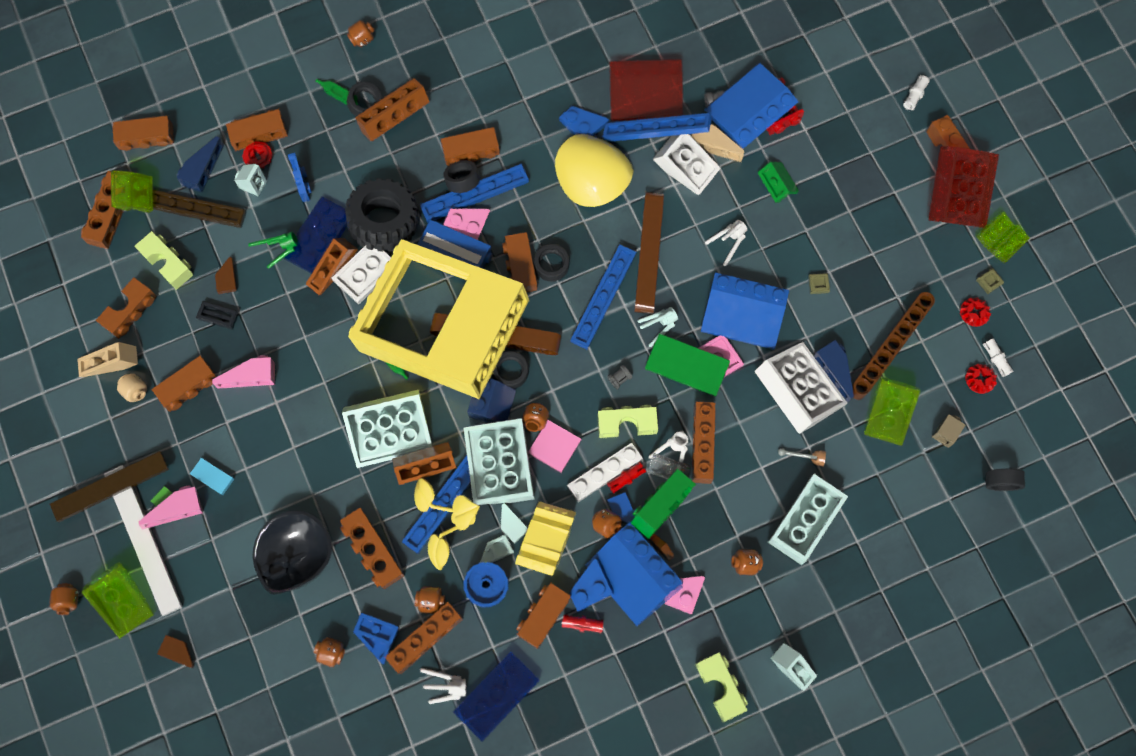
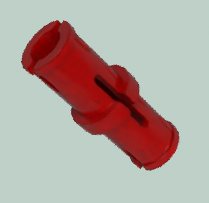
[607,462,646,493]
[562,614,604,633]

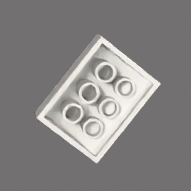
[755,342,848,434]

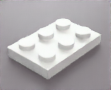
[332,246,391,304]

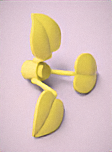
[414,478,480,570]

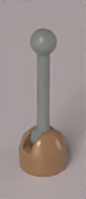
[778,448,826,467]

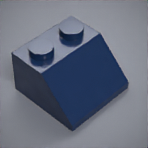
[467,379,516,423]

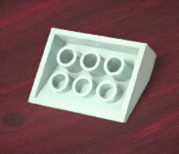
[342,390,432,468]
[464,418,535,505]

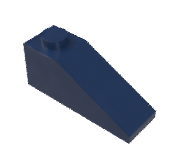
[177,136,224,192]
[814,340,854,403]

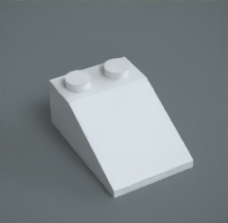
[653,134,720,195]

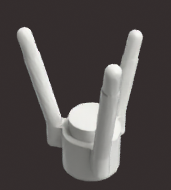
[705,220,747,266]
[649,431,688,469]
[420,668,466,704]

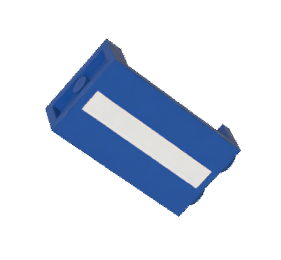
[417,220,493,269]

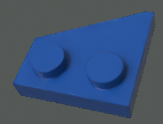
[559,106,609,136]
[288,153,312,202]
[569,558,614,611]
[353,613,400,665]

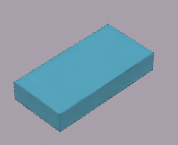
[190,458,234,495]

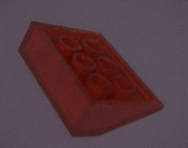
[609,60,683,120]
[928,146,999,228]

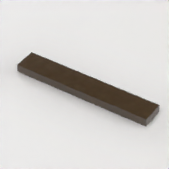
[134,187,247,228]
[50,451,169,522]

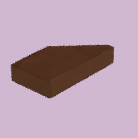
[215,257,237,294]
[643,534,674,561]
[157,635,194,668]

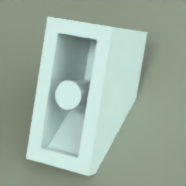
[235,164,267,196]
[771,643,817,691]

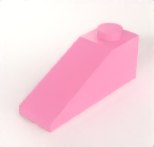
[212,355,275,389]
[138,486,202,529]

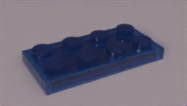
[283,196,347,274]
[453,652,540,742]

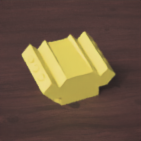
[515,501,576,576]

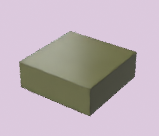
[976,268,1004,294]
[808,273,830,294]

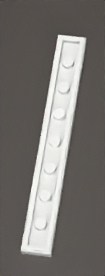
[104,465,182,616]

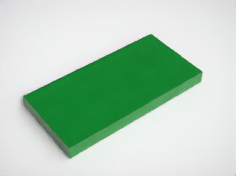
[645,334,730,397]

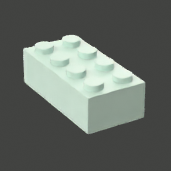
[768,474,848,565]

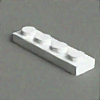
[567,443,643,502]

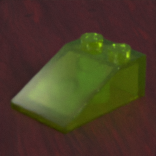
[864,377,920,446]
[82,562,154,639]

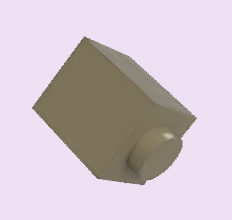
[932,414,965,448]

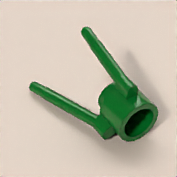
[248,232,298,268]

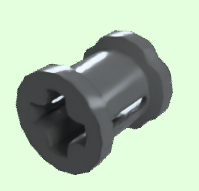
[607,365,633,390]

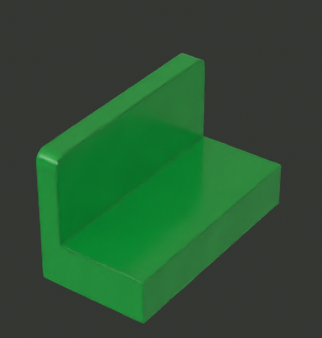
[758,162,799,203]

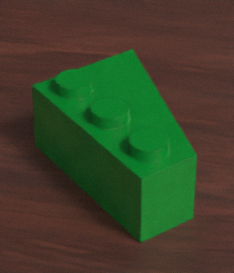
[631,469,696,539]

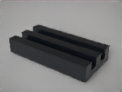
[196,301,239,330]

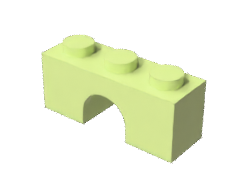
[135,231,193,290]
[597,405,658,438]
[695,653,748,722]

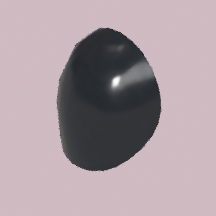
[252,511,332,594]

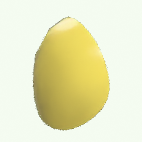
[555,134,633,207]

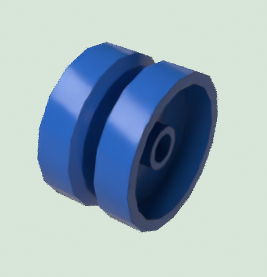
[464,562,508,607]

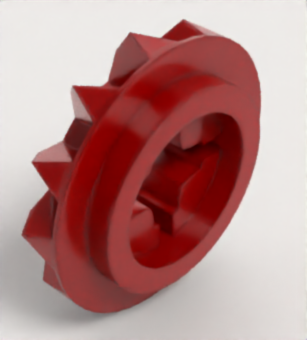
[243,142,273,168]
[960,297,991,327]
[965,364,997,394]

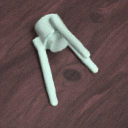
[638,307,678,347]

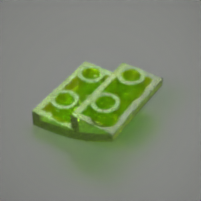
[111,171,153,213]
[976,211,1030,263]

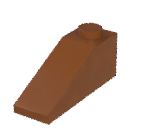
[306,238,358,295]

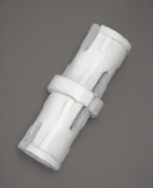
[904,75,929,110]
[983,339,1014,377]

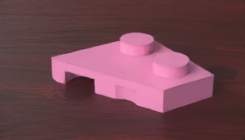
[443,209,490,240]
[664,576,705,614]

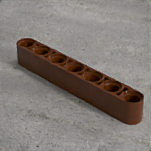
[634,192,664,314]
[852,292,935,400]
[429,313,561,356]

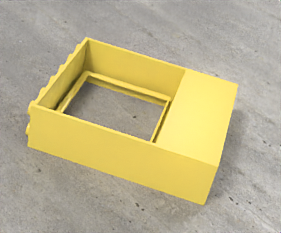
[348,239,529,399]

